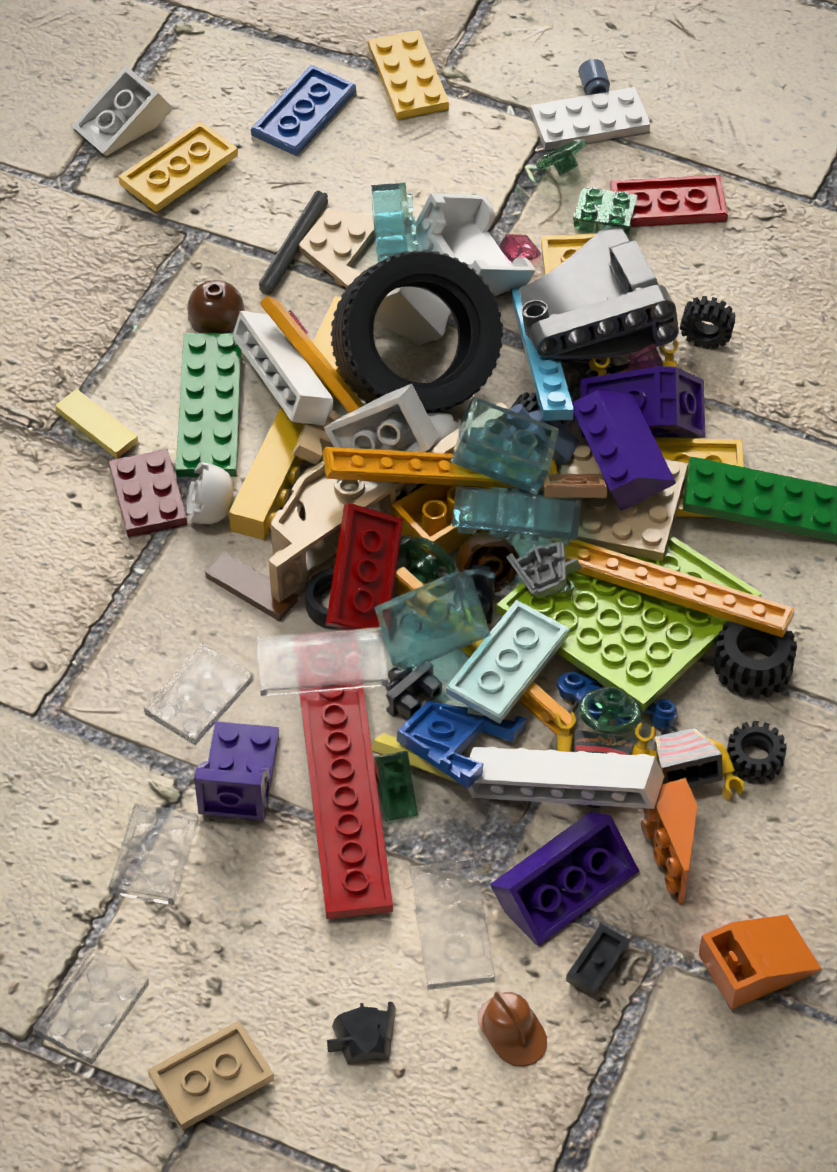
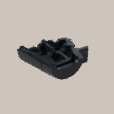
[327,1002,396,1064]

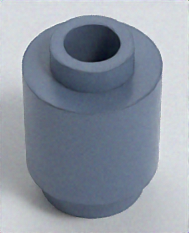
[578,59,610,95]

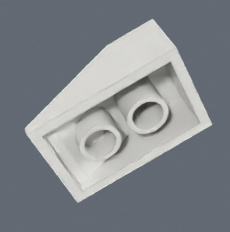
[72,66,173,156]
[324,384,439,452]

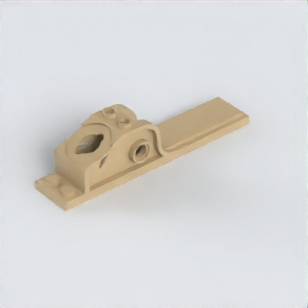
[268,402,509,603]

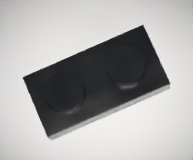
[566,924,630,997]

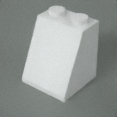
[374,250,451,345]

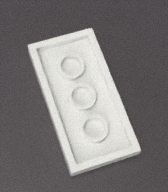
[530,87,651,151]

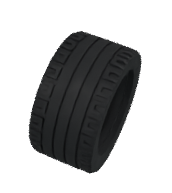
[330,250,503,413]

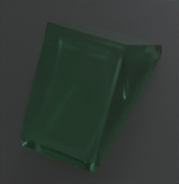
[375,751,418,821]

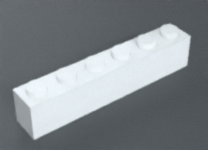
[232,311,333,425]
[467,746,664,809]

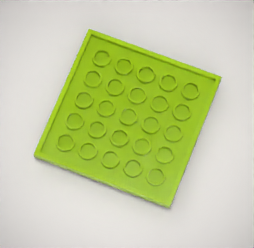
[496,535,762,711]

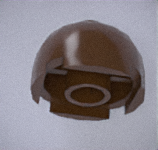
[187,280,245,333]
[456,531,520,593]

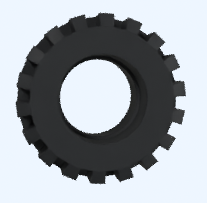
[714,621,797,699]

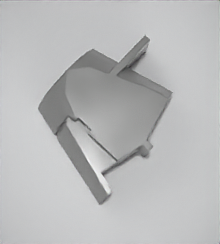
[507,542,582,597]

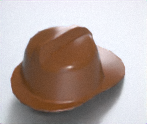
[478,990,547,1066]

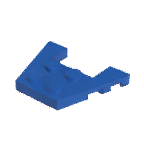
[397,701,527,788]

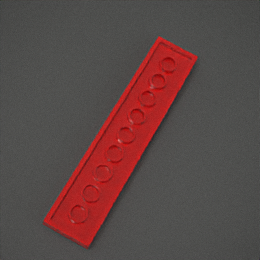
[293,632,393,919]

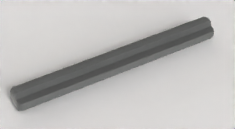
[259,190,328,294]

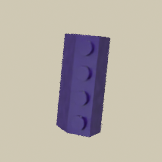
[572,390,676,511]
[490,811,639,945]

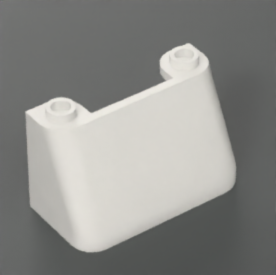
[411,193,536,296]

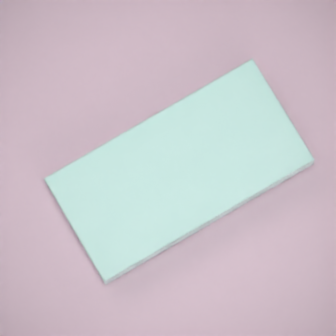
[446,600,570,724]

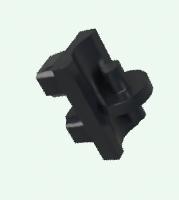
[460,565,496,624]
[385,660,442,719]

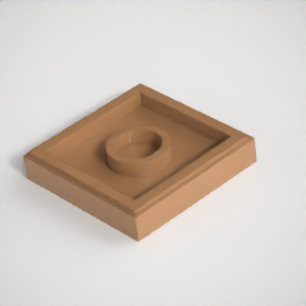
[542,474,607,498]

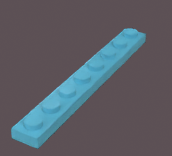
[511,285,574,421]

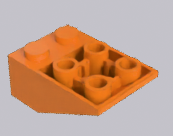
[641,778,698,905]
[698,914,822,1010]

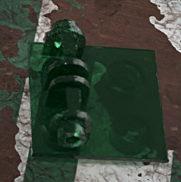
[573,187,638,235]

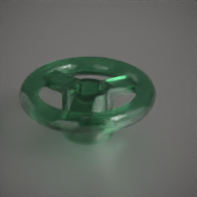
[535,139,586,175]
[405,537,457,586]
[578,687,642,735]

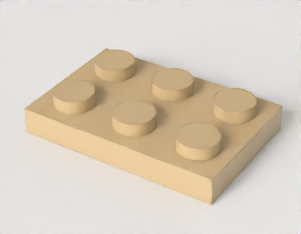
[147,1021,274,1131]

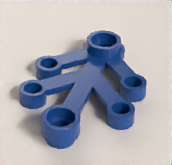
[557,672,677,731]

